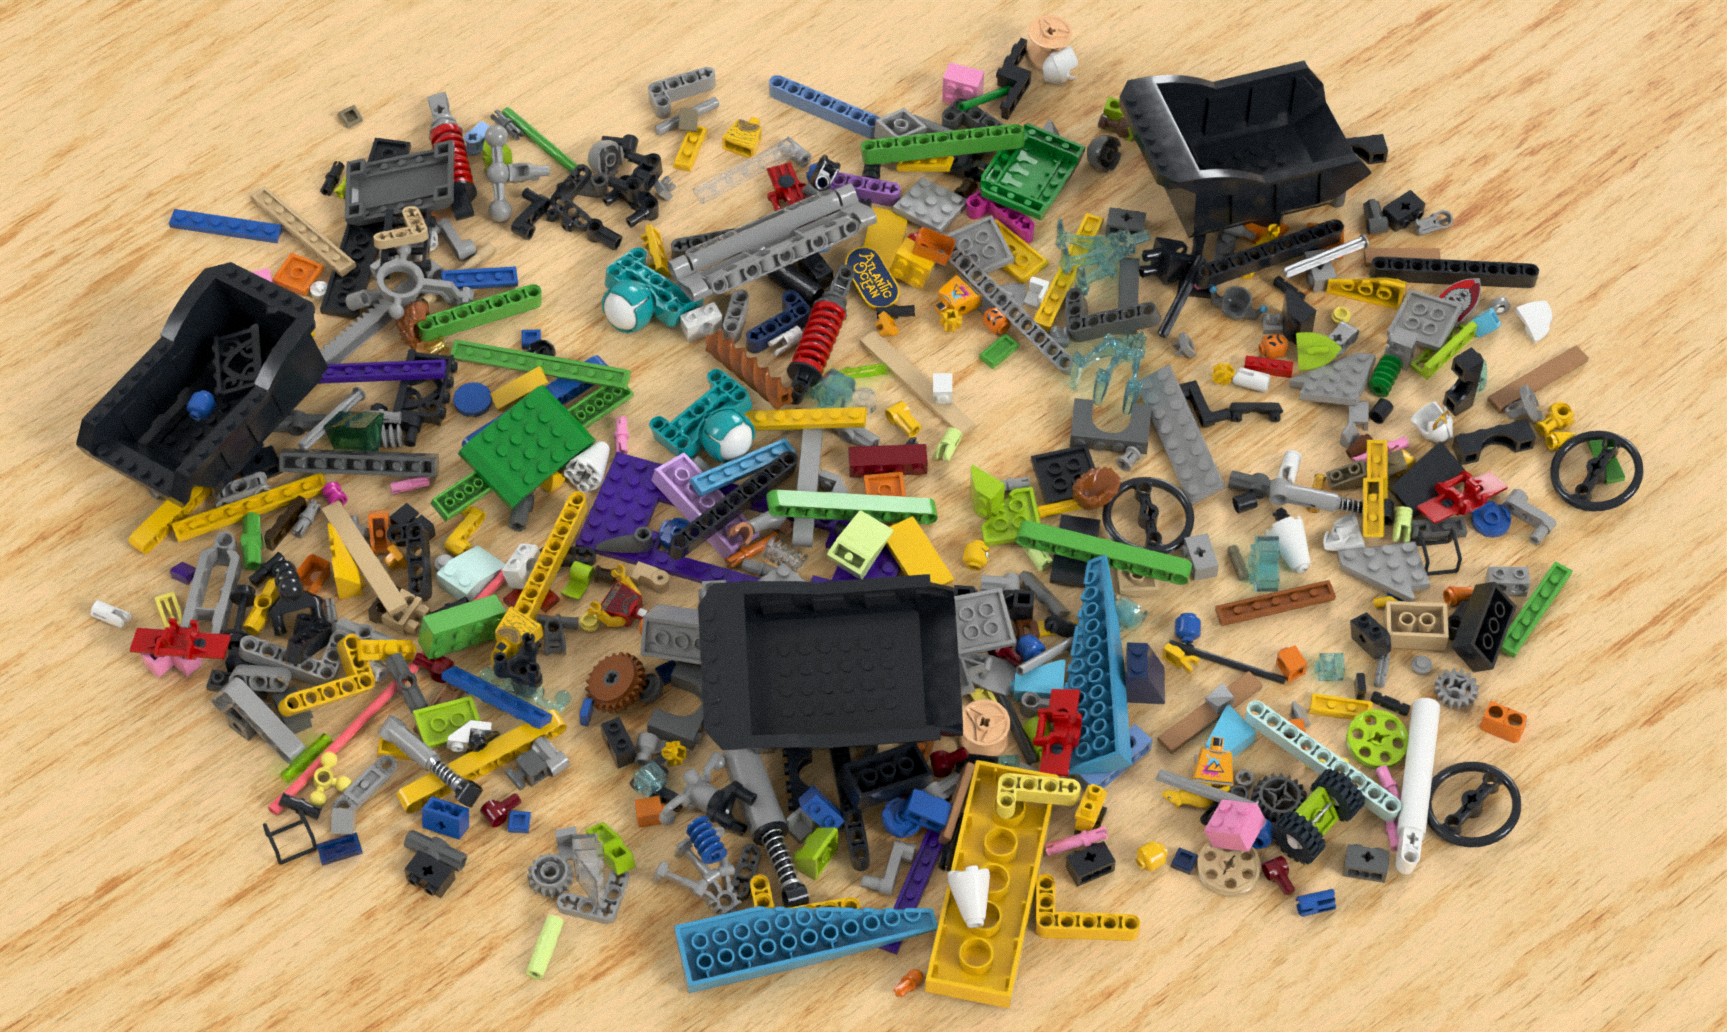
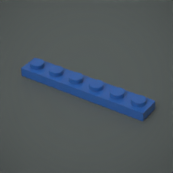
[169,209,282,243]
[441,666,553,729]

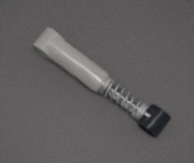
[1269,478,1394,526]
[378,715,483,808]

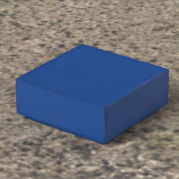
[522,329,541,349]
[579,698,594,727]
[507,811,531,834]

